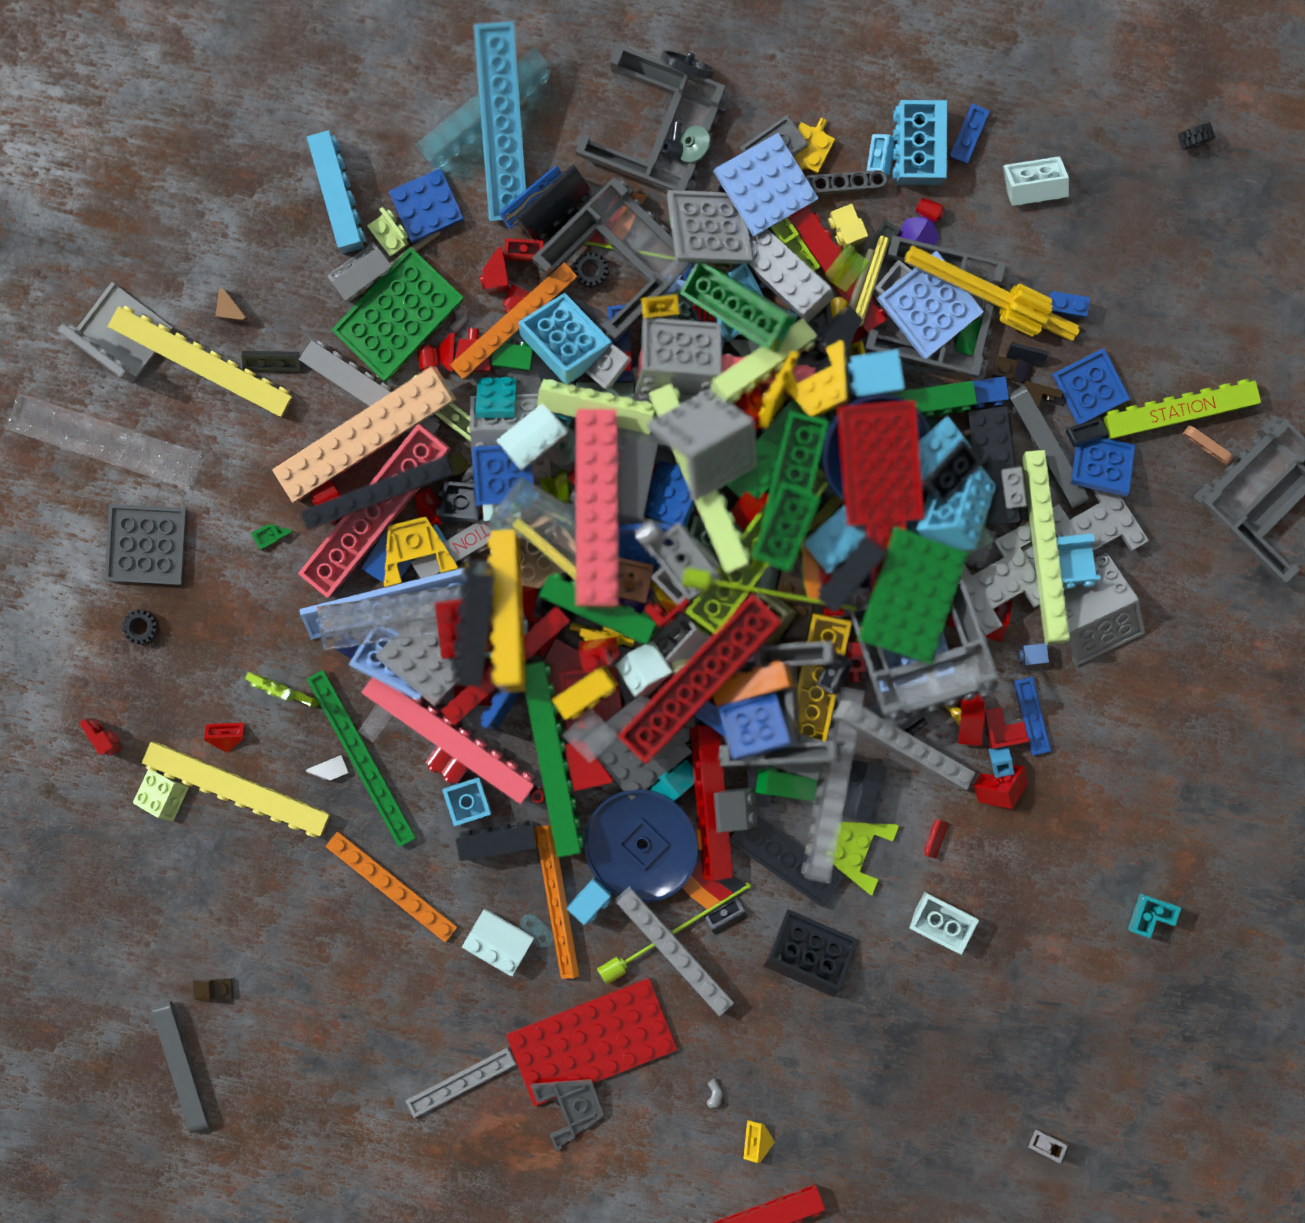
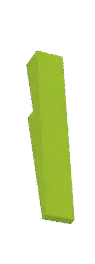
[770,217,820,272]

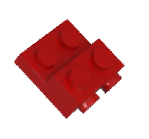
[79,718,121,756]

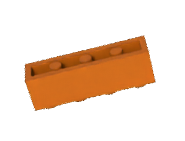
[714,661,794,707]

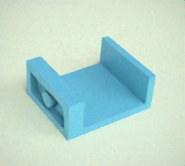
[1056,533,1100,589]

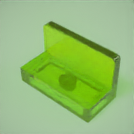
[825,243,869,292]
[540,469,568,511]

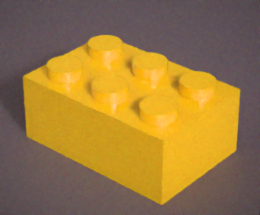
[553,666,619,720]

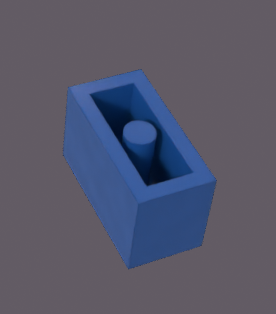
[1048,291,1090,319]
[973,376,1009,409]

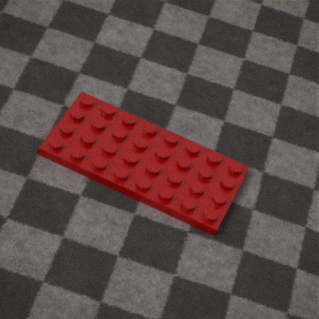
[506,977,677,1106]

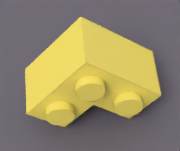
[828,204,868,251]

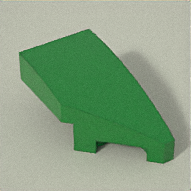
[251,524,292,551]

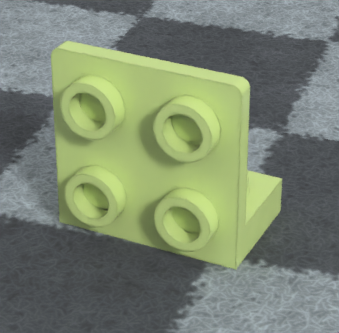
[368,207,409,258]
[133,770,189,822]

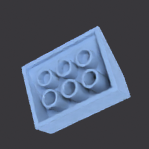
[349,620,422,701]

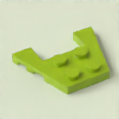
[245,672,319,708]
[825,821,899,895]

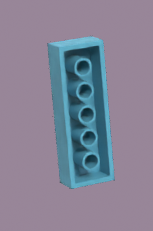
[307,130,367,254]

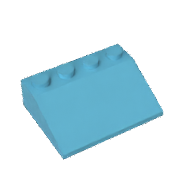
[518,293,612,385]

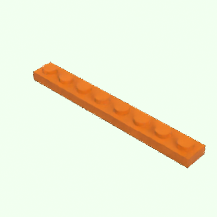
[450,262,578,380]
[535,825,579,979]
[325,831,458,942]

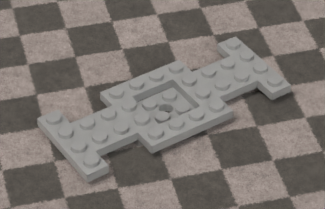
[961,489,1149,636]

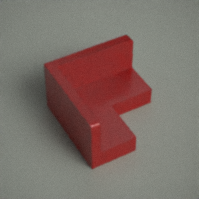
[730,492,768,530]
[958,695,985,746]
[984,707,1030,749]
[973,764,1028,809]

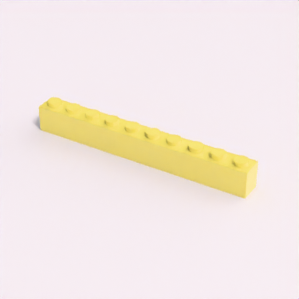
[107,306,293,418]
[142,741,331,838]

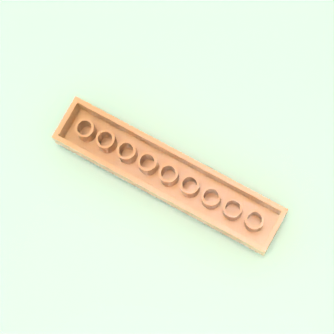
[272,367,457,502]

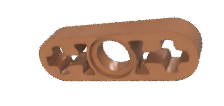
[1183,425,1234,465]

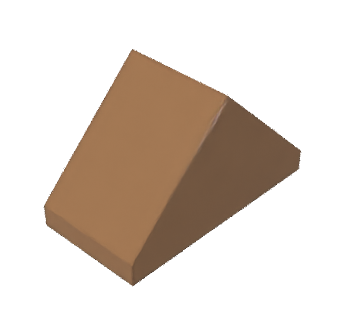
[216,287,248,322]

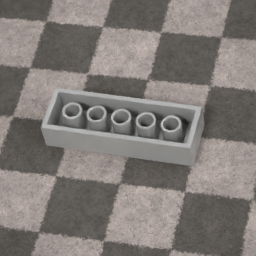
[747,227,835,323]

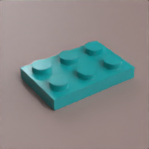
[475,377,516,418]

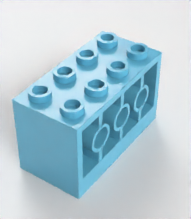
[893,100,947,185]
[847,350,904,401]
[917,466,996,550]

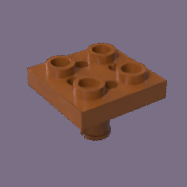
[617,557,654,604]

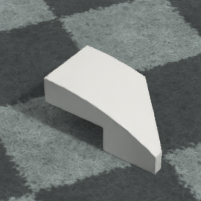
[306,755,348,781]

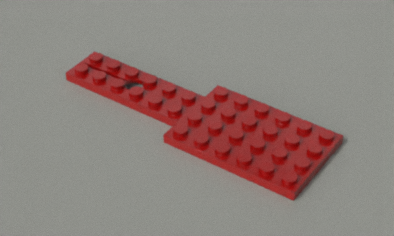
[838,401,924,596]

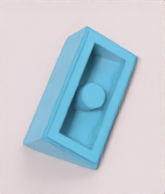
[867,134,895,175]

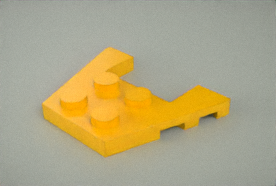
[774,340,848,417]
[759,351,799,429]
[384,517,458,587]

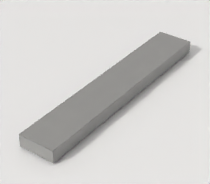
[405,1047,517,1118]

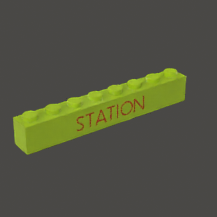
[1103,379,1261,439]

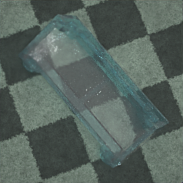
[487,477,576,582]

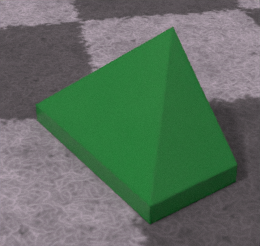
[954,317,982,356]

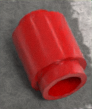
[915,198,945,223]
[417,345,439,372]

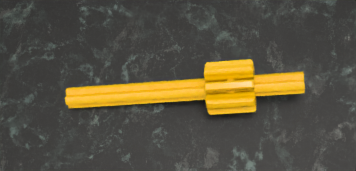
[905,246,1080,341]

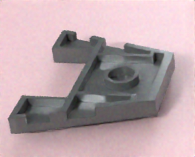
[531,1079,604,1151]

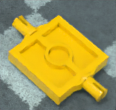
[793,118,835,174]
[570,622,635,648]

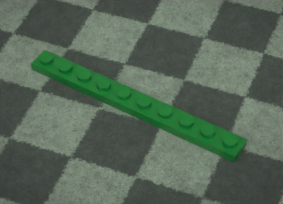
[306,670,416,847]

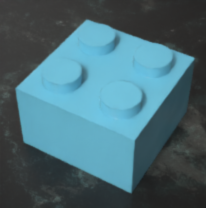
[442,776,492,826]
[567,877,611,925]

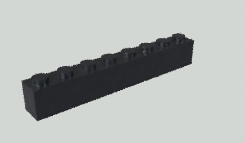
[301,455,455,530]

